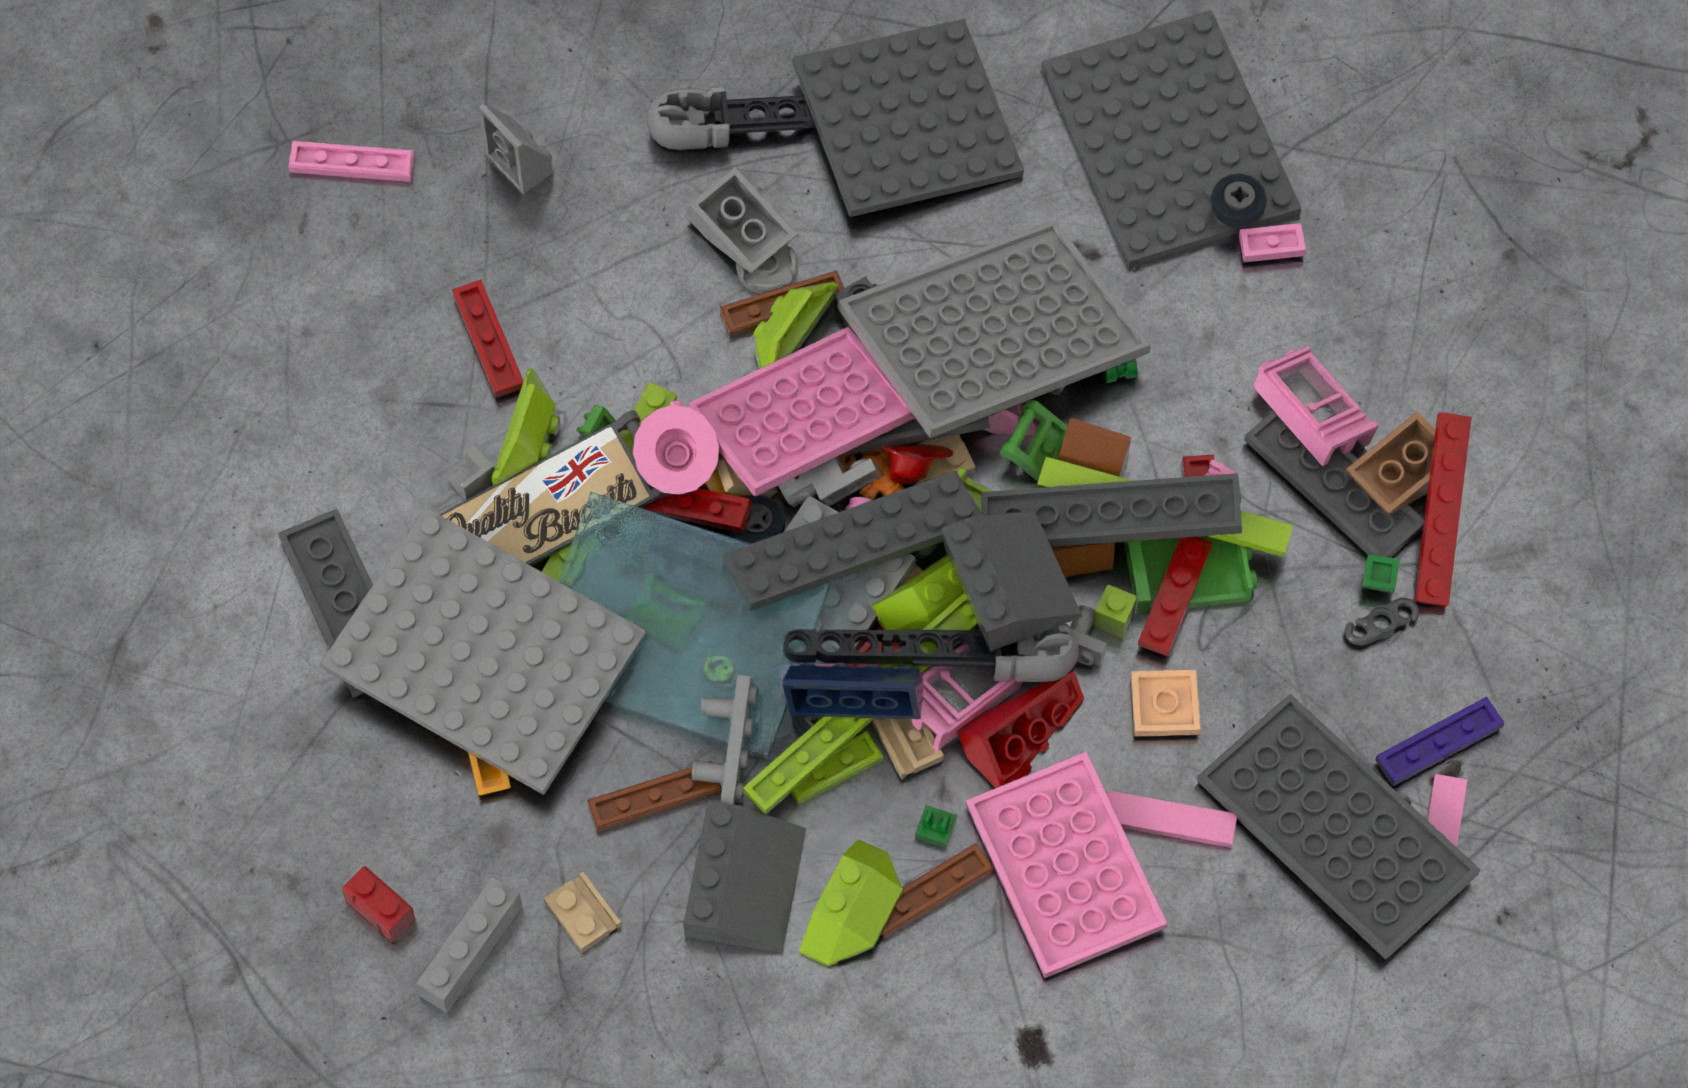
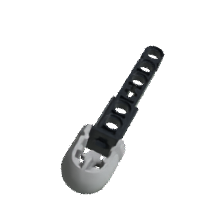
[647,86,816,150]
[783,623,1079,682]

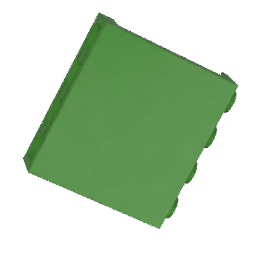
[1124,487,1257,615]

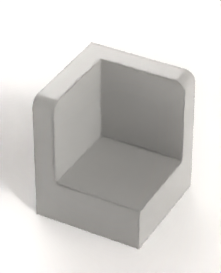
[448,444,495,500]

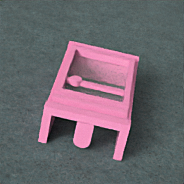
[1253,346,1379,467]
[912,629,1022,751]

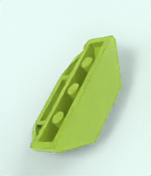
[753,282,838,369]
[492,368,561,486]
[871,555,964,631]
[799,839,903,967]

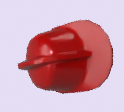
[882,444,953,484]

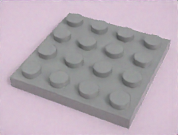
[740,495,917,665]

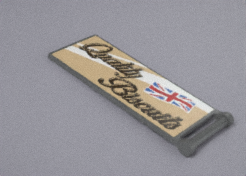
[439,410,672,566]

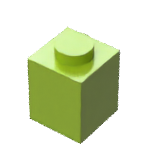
[1093,585,1138,639]

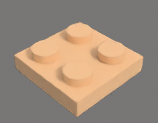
[1131,670,1200,736]

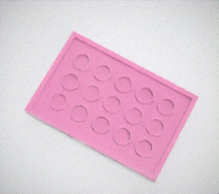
[687,326,915,496]
[966,752,1167,978]

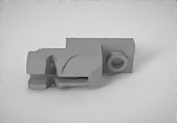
[778,456,884,507]

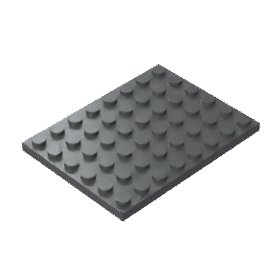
[1042,10,1302,268]

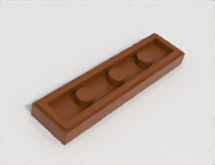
[720,270,844,338]
[587,761,722,833]
[880,843,995,940]

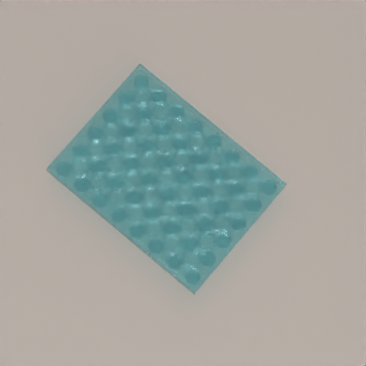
[558,492,832,758]

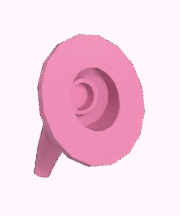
[633,401,719,495]

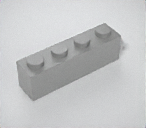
[416,876,522,1013]

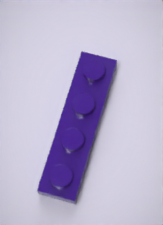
[1375,697,1505,786]

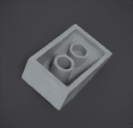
[479,103,552,194]
[686,167,797,274]

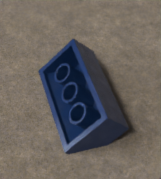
[783,663,924,719]

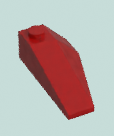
[957,670,1084,788]

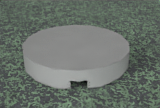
[736,245,798,294]

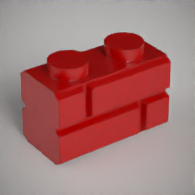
[342,866,416,943]

